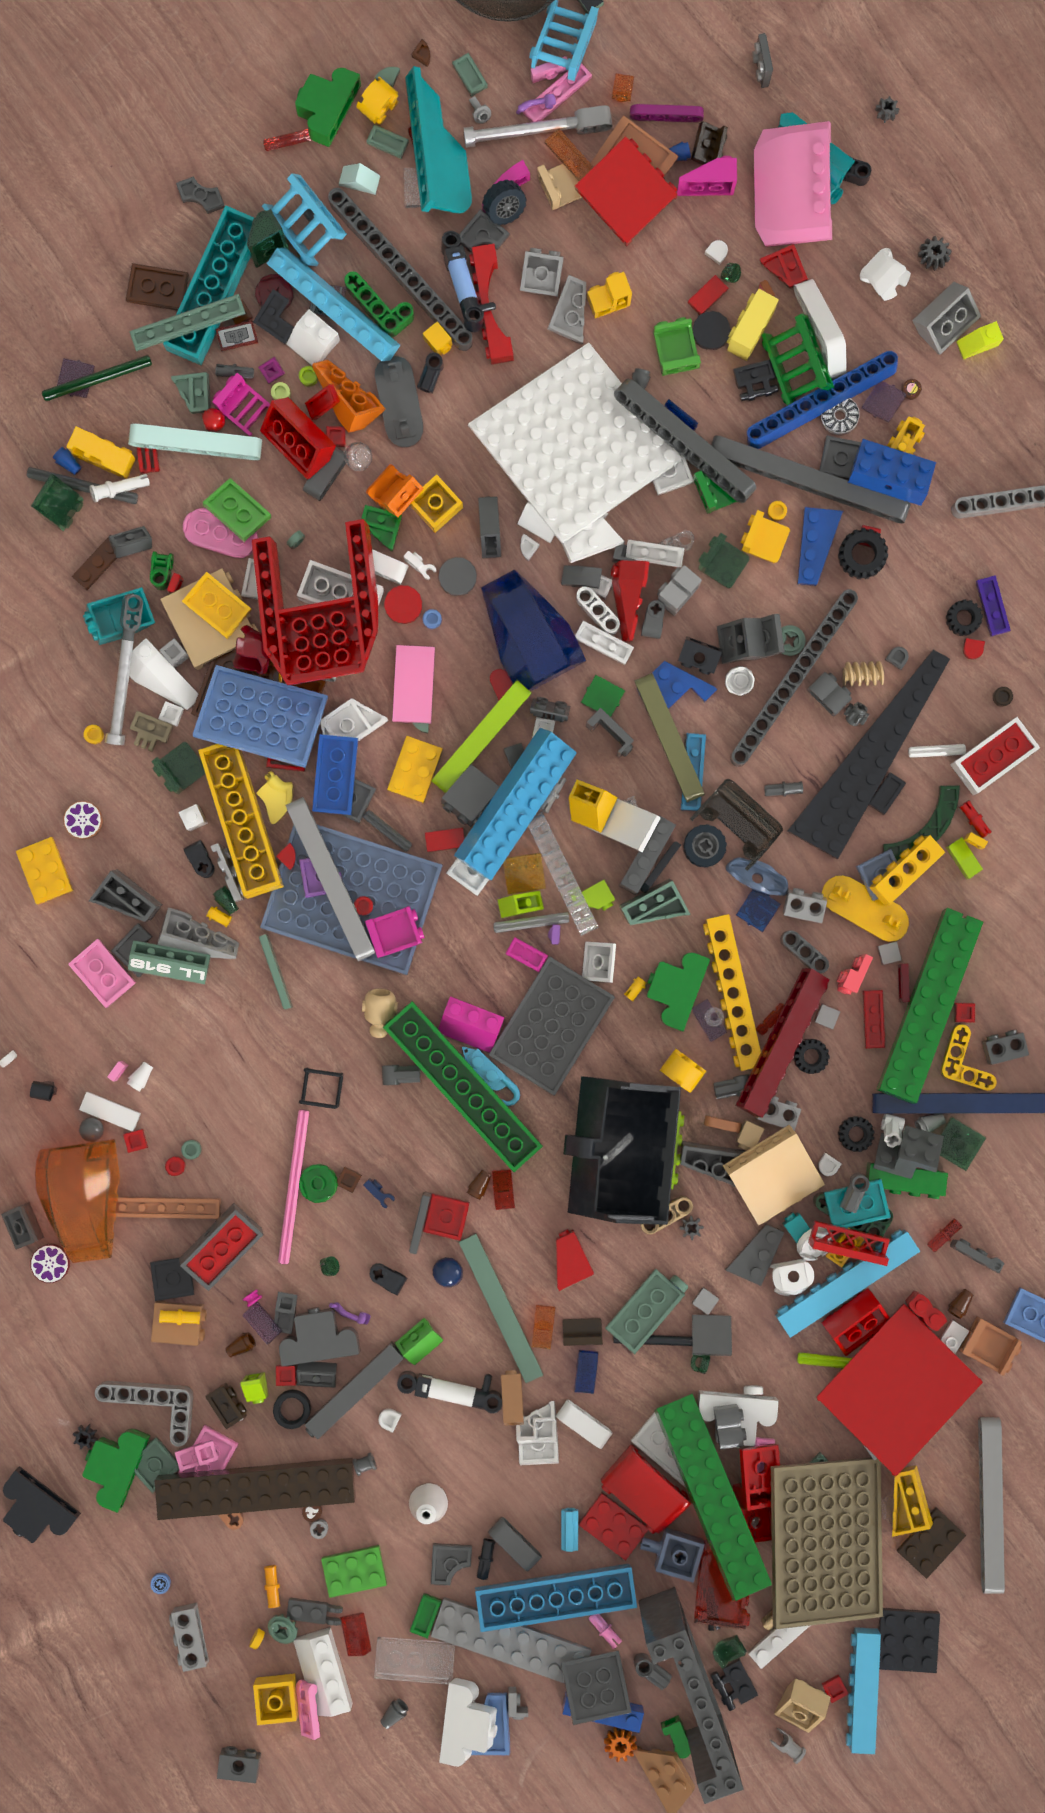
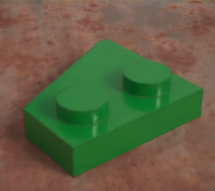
[361,505,402,551]

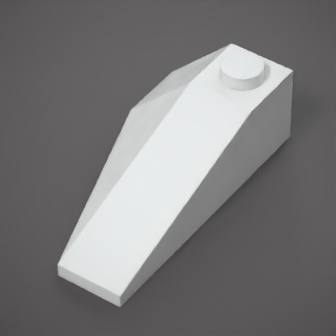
[129,638,198,710]

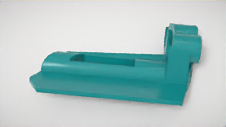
[778,112,855,204]

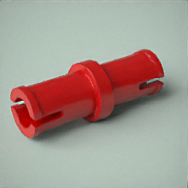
[959,800,992,838]

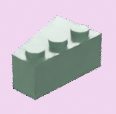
[619,879,691,925]

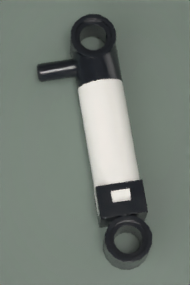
[397,1371,502,1413]

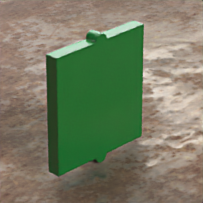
[581,675,625,717]

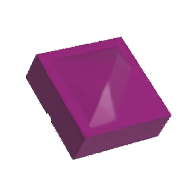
[258,357,285,384]

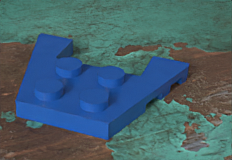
[636,661,717,709]

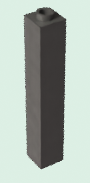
[305,1341,404,1439]

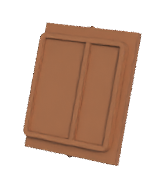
[590,115,679,178]

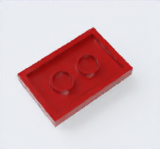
[579,1492,648,1561]

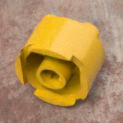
[356,76,399,125]
[660,1048,706,1093]

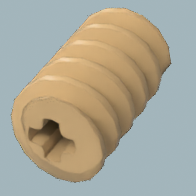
[842,661,884,687]

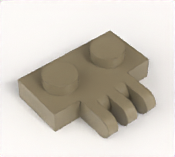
[129,711,173,752]

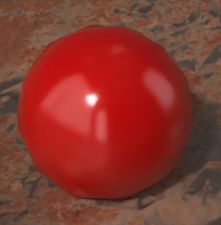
[202,408,226,432]

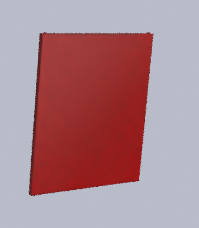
[816,1304,983,1477]

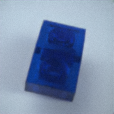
[574,1350,598,1394]

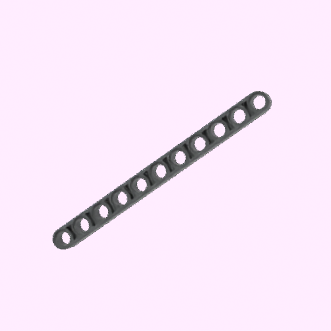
[328,188,473,351]
[711,435,911,524]
[730,589,858,767]

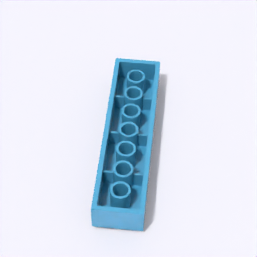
[454,728,577,880]
[475,1564,637,1632]

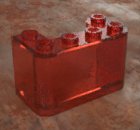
[694,1539,750,1630]

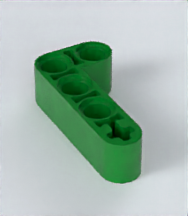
[344,271,414,337]

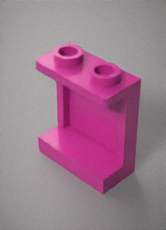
[365,906,425,958]

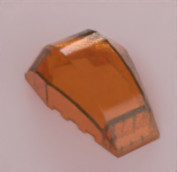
[35,1139,120,1263]

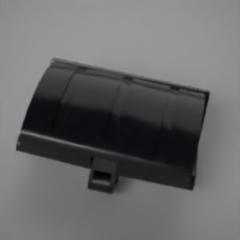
[563,1076,681,1225]

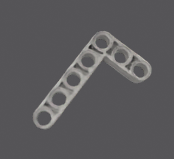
[95,1381,193,1447]

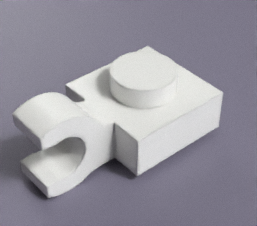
[403,551,436,580]

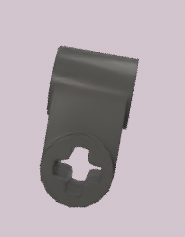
[641,600,665,639]

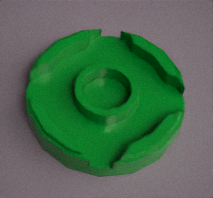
[299,1164,338,1203]

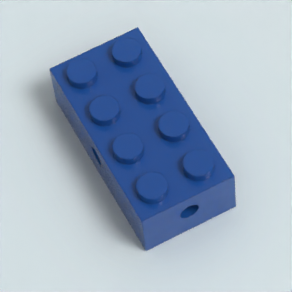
[848,439,936,506]

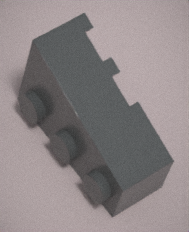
[89,869,163,922]

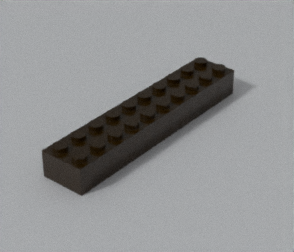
[155,1458,356,1520]

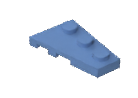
[471,1693,510,1755]

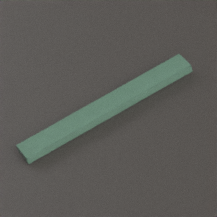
[459,1233,543,1383]

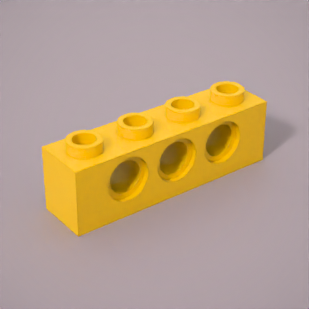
[869,835,945,905]

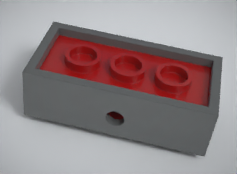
[179,1203,264,1291]

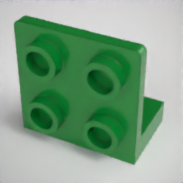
[693,470,737,514]

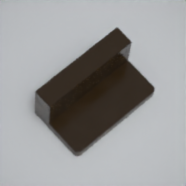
[563,1318,603,1346]

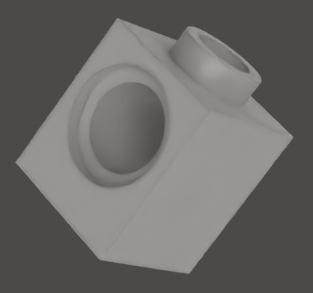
[159,638,189,669]

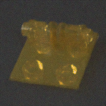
[503,853,546,894]

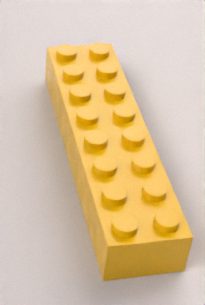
[198,744,284,899]

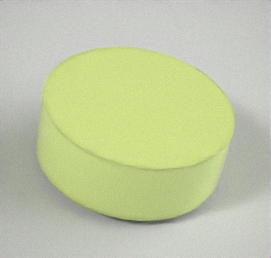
[271,382,291,400]

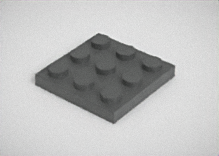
[561,1651,632,1725]

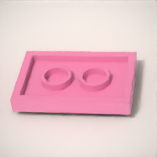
[68,939,136,1008]

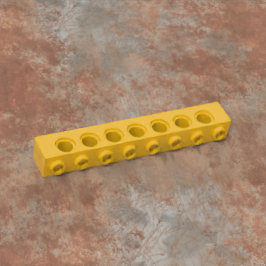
[703,914,761,1071]

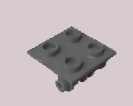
[530,697,571,722]

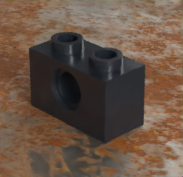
[678,636,723,675]

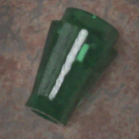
[213,886,239,915]

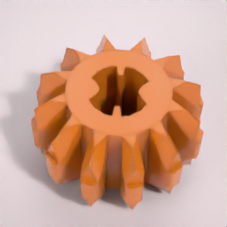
[604,1727,637,1762]

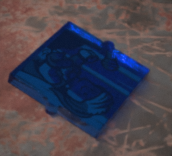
[736,889,781,932]

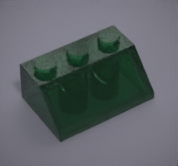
[247,209,289,268]

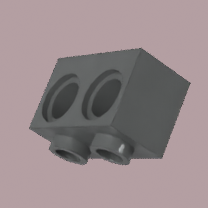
[982,1030,1029,1065]

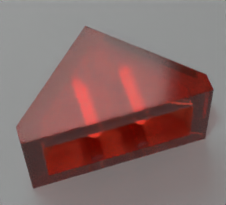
[492,1169,515,1210]

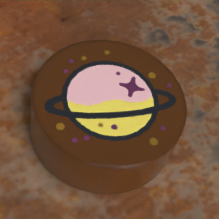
[902,379,922,400]

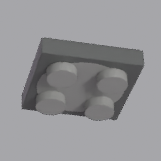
[752,33,773,88]

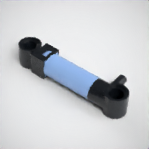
[441,231,496,332]

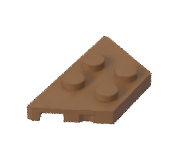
[633,1746,695,1813]

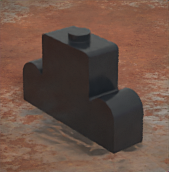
[3,1466,81,1543]

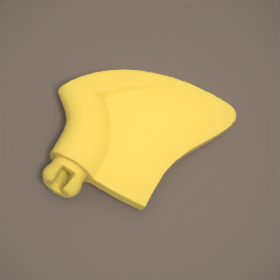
[256,771,293,824]

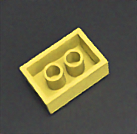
[726,289,779,361]

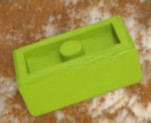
[945,837,983,880]

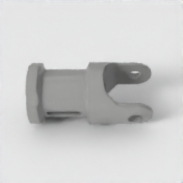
[770,1728,806,1764]

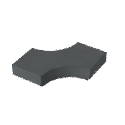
[176,176,225,214]

